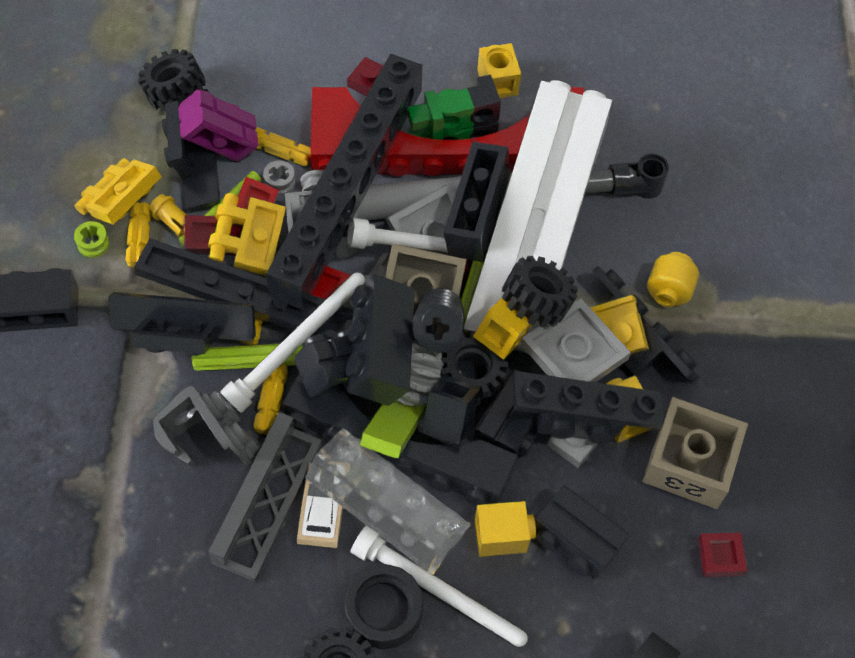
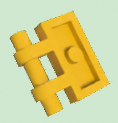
[74,158,162,225]
[208,193,286,276]

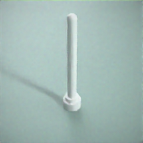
[347,218,490,253]
[220,273,365,413]
[350,525,528,647]

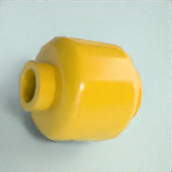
[647,252,700,307]

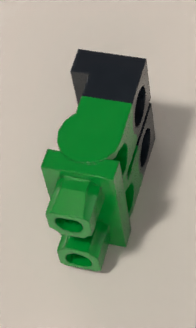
[407,74,501,140]

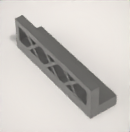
[208,412,322,582]

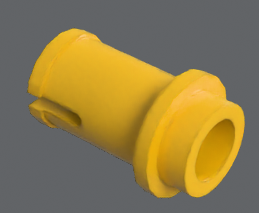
[149,194,187,238]

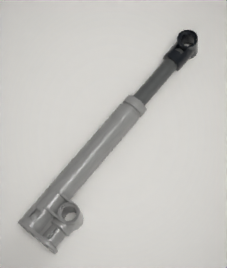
[285,153,669,258]

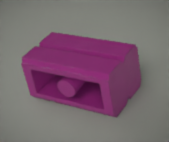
[178,90,258,162]

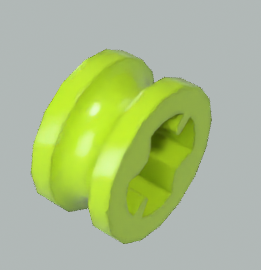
[74,221,110,258]

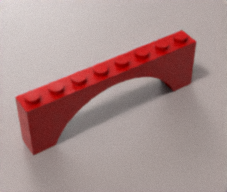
[311,87,584,176]

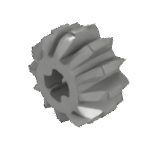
[397,340,443,407]

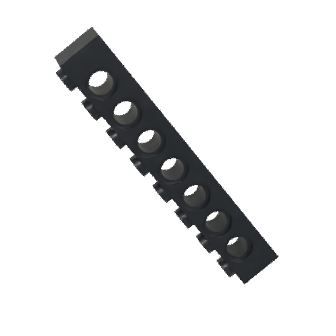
[266,53,423,310]

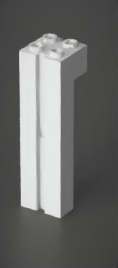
[463,80,612,354]

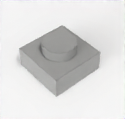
[547,436,598,468]

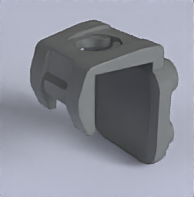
[153,386,261,467]

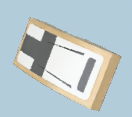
[297,463,348,548]

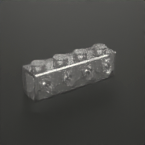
[305,428,471,576]

